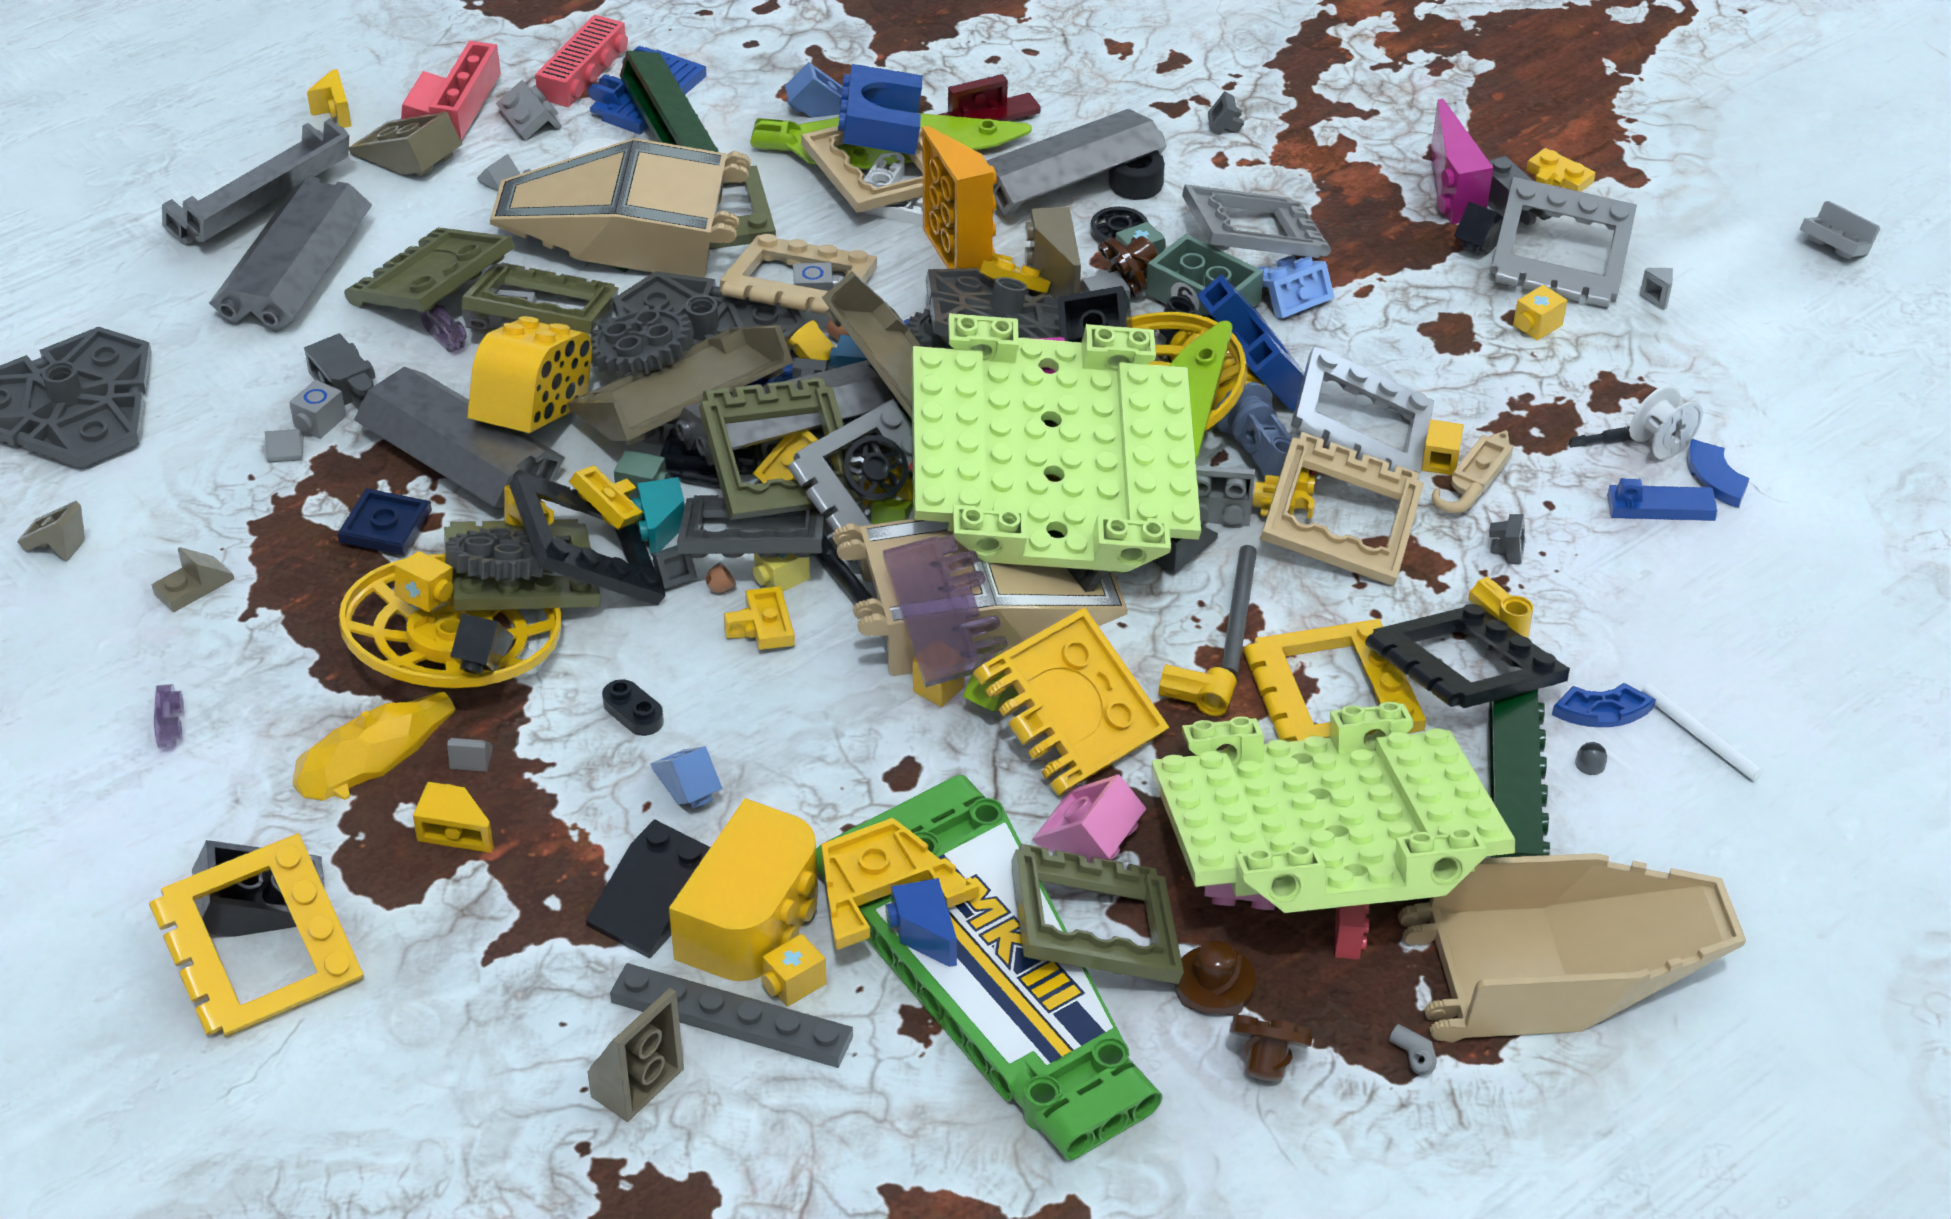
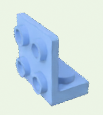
[1258,256,1335,318]

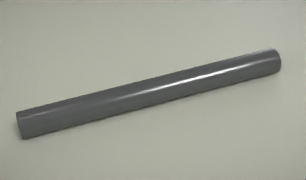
[1221,545,1257,679]

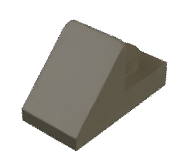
[17,501,85,561]
[151,547,234,613]

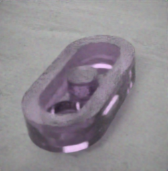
[419,303,467,353]
[154,684,184,749]

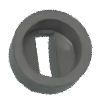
[1575,742,1607,775]

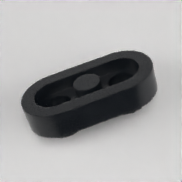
[602,679,664,736]

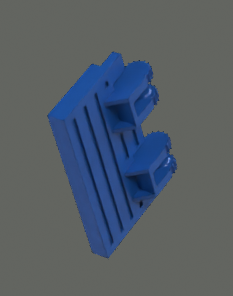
[588,46,707,135]

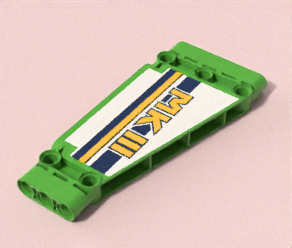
[816,775,1163,1160]

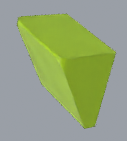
[871,498,913,524]

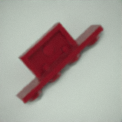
[937,74,1041,121]

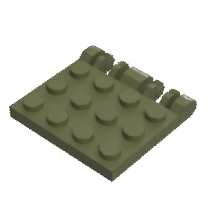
[344,227,515,312]

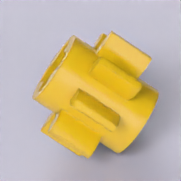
[1252,475,1279,517]

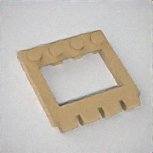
[801,126,923,213]
[720,234,878,315]
[1260,432,1424,586]

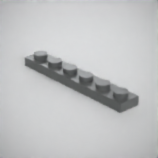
[610,963,853,1068]

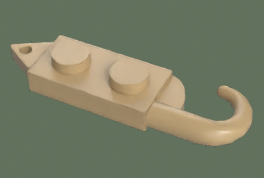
[1432,430,1513,514]

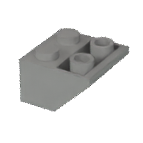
[1196,465,1255,526]

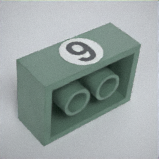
[1146,234,1264,317]

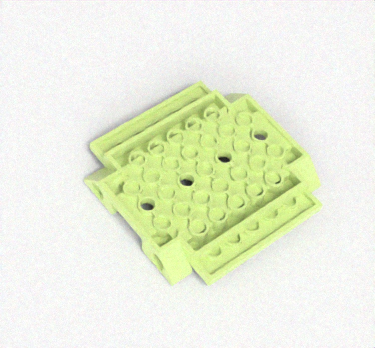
[911,313,1201,572]
[1152,702,1515,913]

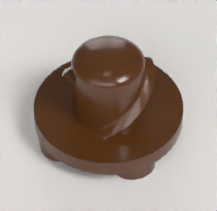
[1098,236,1158,297]
[1175,940,1256,1016]
[1229,1014,1313,1081]

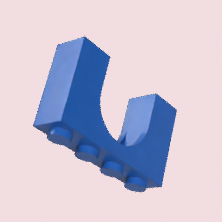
[838,64,923,155]
[1197,274,1304,412]

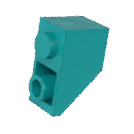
[632,477,685,555]

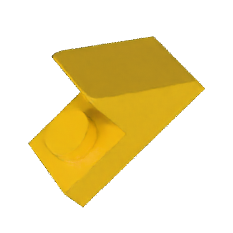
[307,69,351,128]

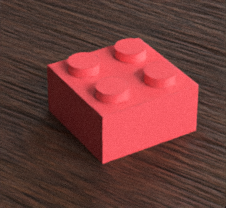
[1335,904,1369,959]

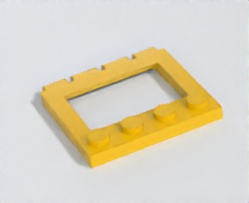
[1243,618,1427,742]
[149,833,364,1037]

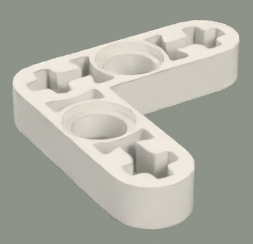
[862,152,923,226]

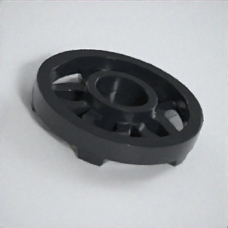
[1090,206,1148,243]
[842,435,908,501]

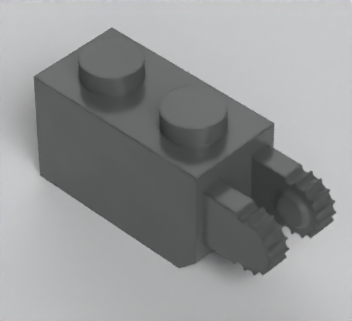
[1488,156,1552,226]
[304,333,376,410]

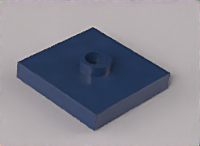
[337,488,432,556]

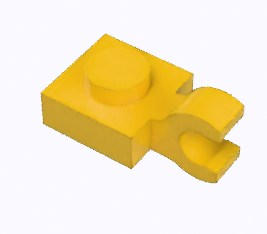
[1288,467,1316,519]

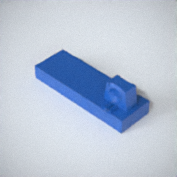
[1607,478,1718,521]

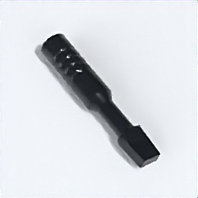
[1568,426,1632,448]
[666,468,721,489]

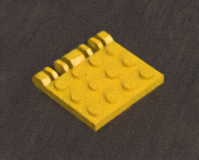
[973,607,1170,797]

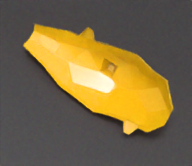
[293,692,455,801]

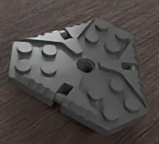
[925,268,1061,343]
[613,271,805,346]
[0,327,152,468]

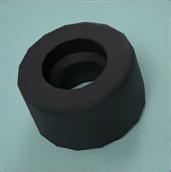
[1109,152,1165,200]

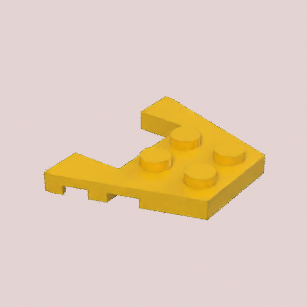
[821,818,979,950]

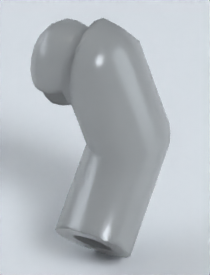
[1389,1024,1437,1075]

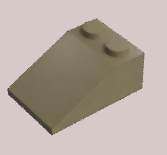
[349,112,462,176]
[1025,207,1081,299]
[587,988,684,1122]

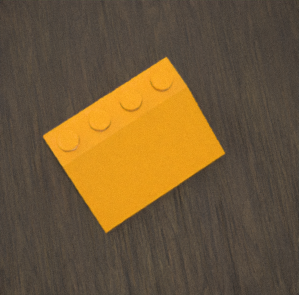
[922,126,997,269]

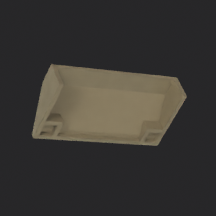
[821,271,923,428]
[567,325,794,445]

